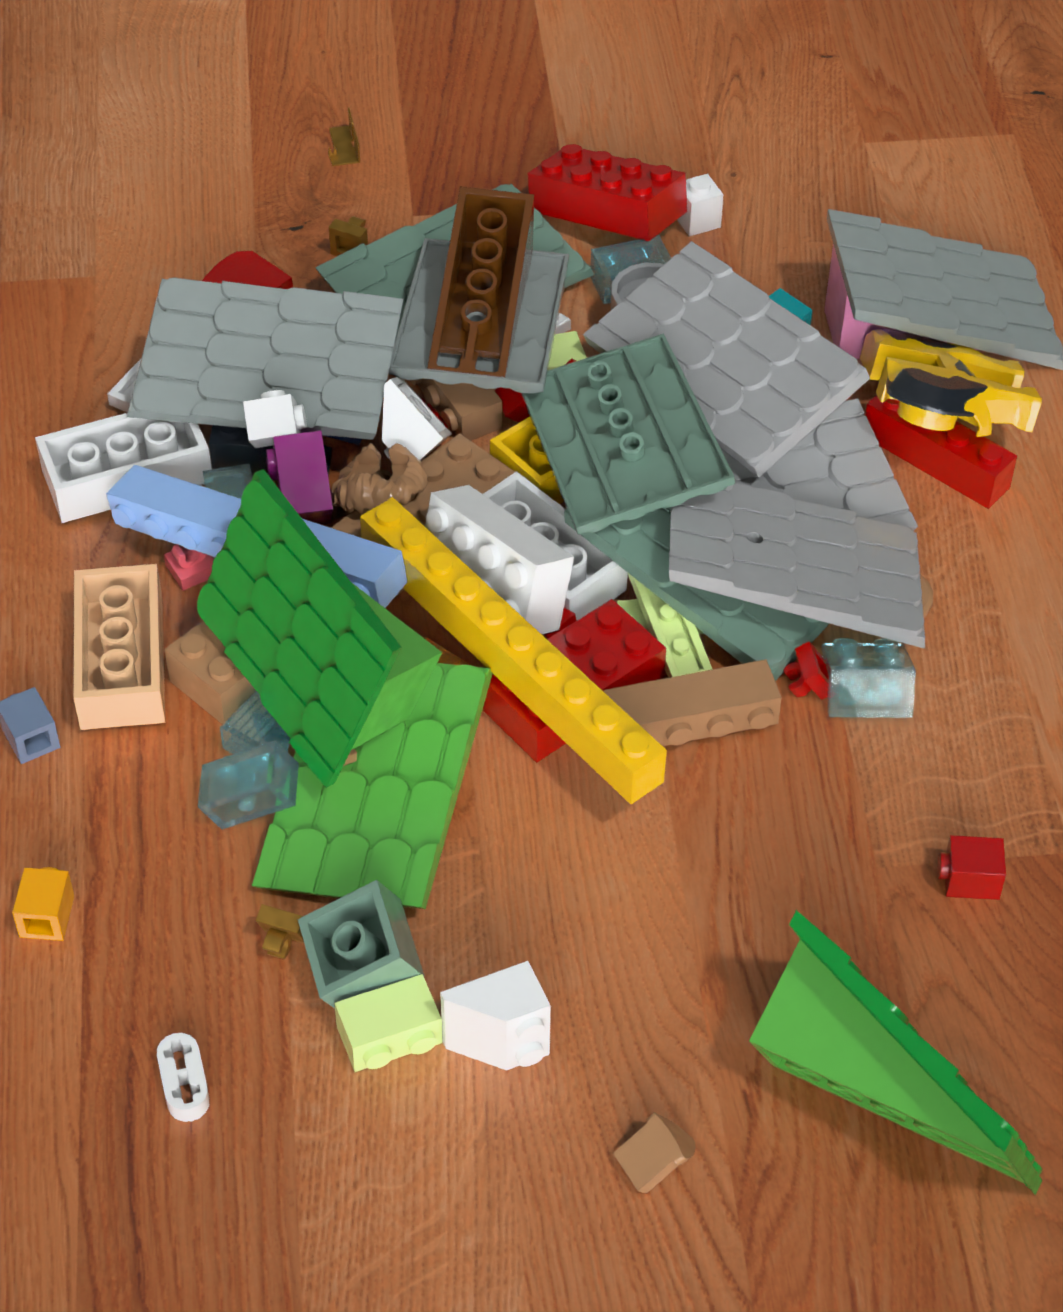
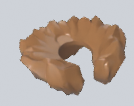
[331,443,428,514]

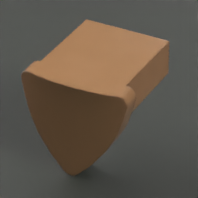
[613,1112,696,1194]

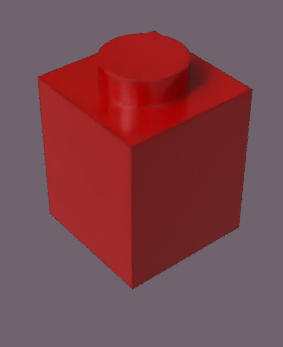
[937,835,1006,900]

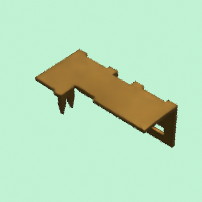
[328,108,360,167]

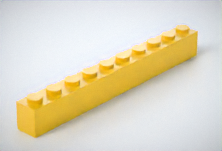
[360,497,667,804]

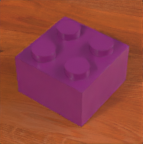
[266,431,333,525]

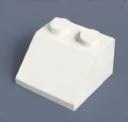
[382,377,452,461]
[440,961,551,1070]

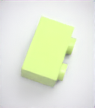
[335,974,443,1072]

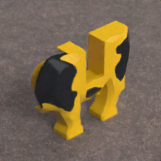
[860,329,1042,437]

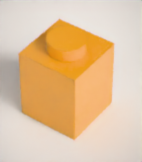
[12,867,75,941]

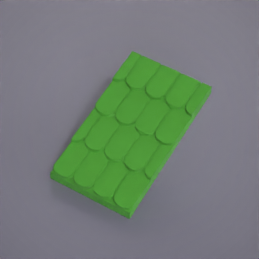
[252,663,493,909]

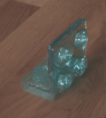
[822,638,916,718]

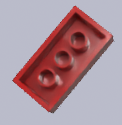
[527,144,687,241]
[483,599,667,763]

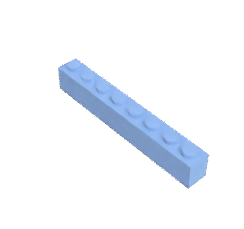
[106,465,408,608]

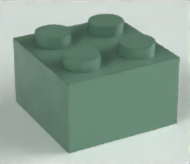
[297,880,424,1008]

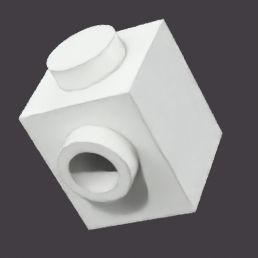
[677,173,724,237]
[243,390,307,448]

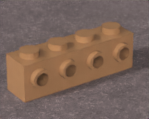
[604,659,782,746]

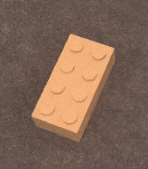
[74,564,165,730]

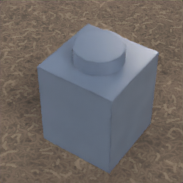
[0,687,61,764]

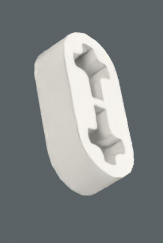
[157,1033,209,1122]

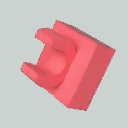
[164,545,214,591]

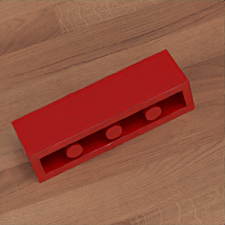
[865,395,1018,509]

